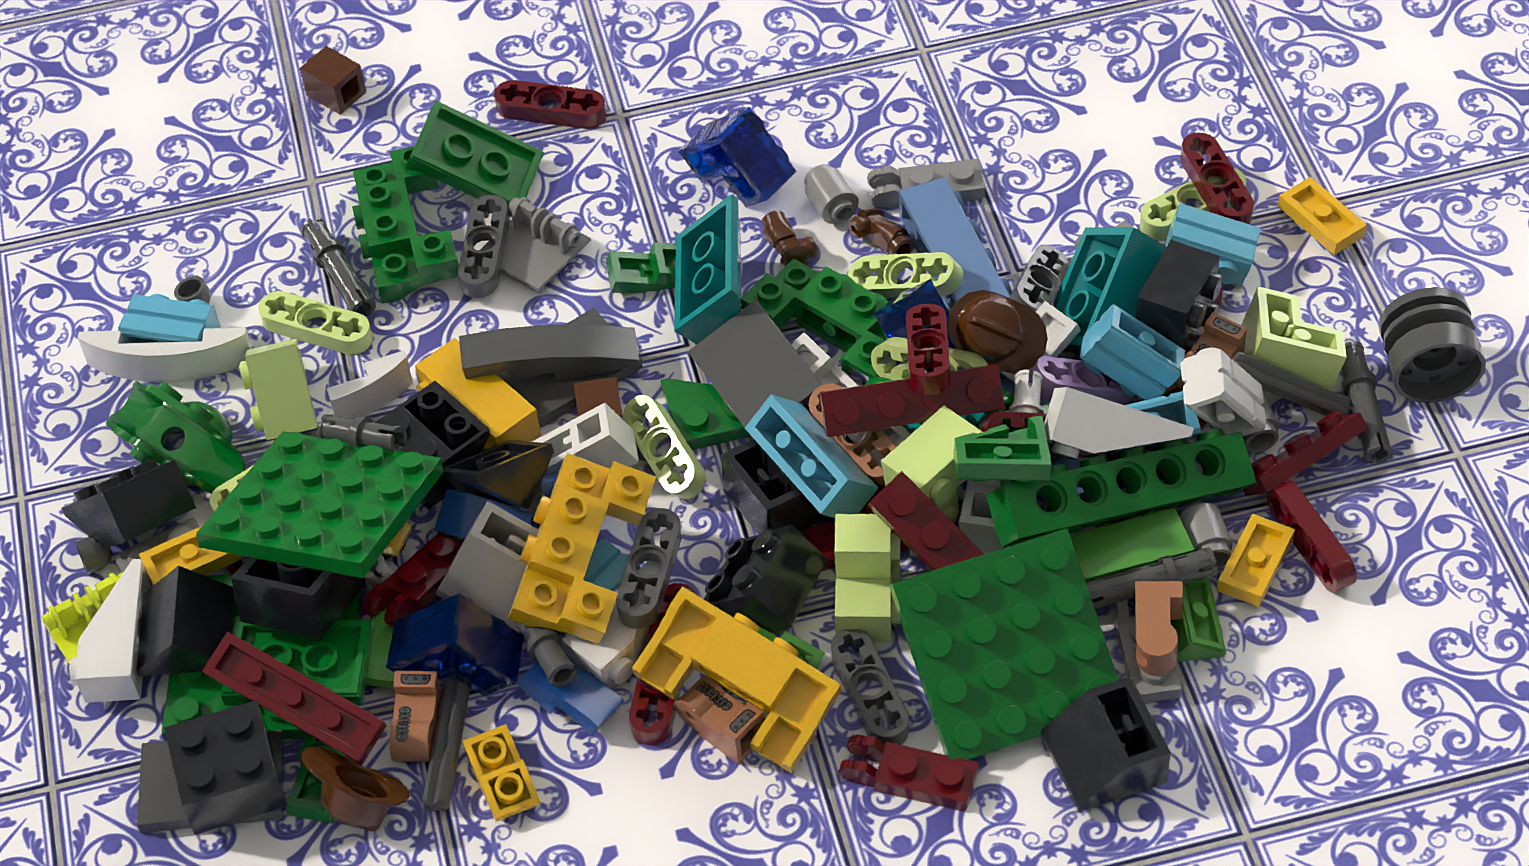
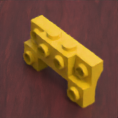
[508,453,656,644]
[632,586,842,774]

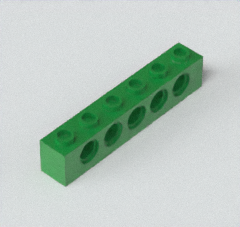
[986,429,1257,548]

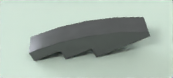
[459,324,641,383]

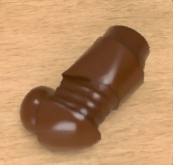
[849,208,914,255]
[761,210,819,266]

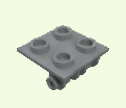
[479,197,591,292]

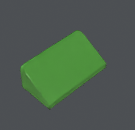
[1171,577,1227,662]

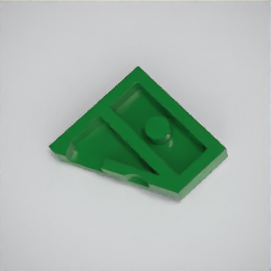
[660,378,751,450]
[953,416,1052,482]

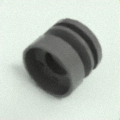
[1379,287,1486,403]

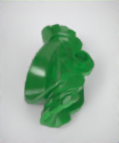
[106,381,246,494]

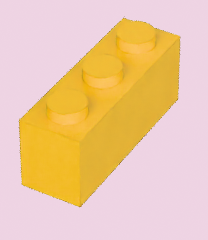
[415,338,541,451]

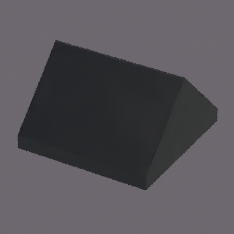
[439,440,554,510]
[136,566,235,676]

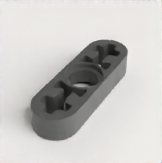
[458,195,510,298]
[1009,245,1069,312]
[616,508,682,629]
[831,629,909,745]

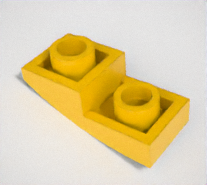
[462,724,541,822]

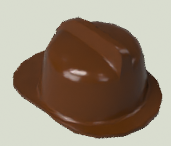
[947,290,1048,374]
[301,747,410,831]

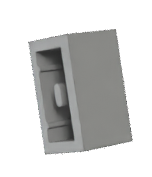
[435,501,539,638]

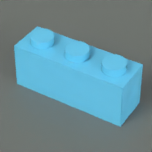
[745,394,878,518]

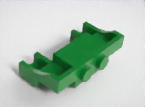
[352,146,459,304]
[740,259,908,379]

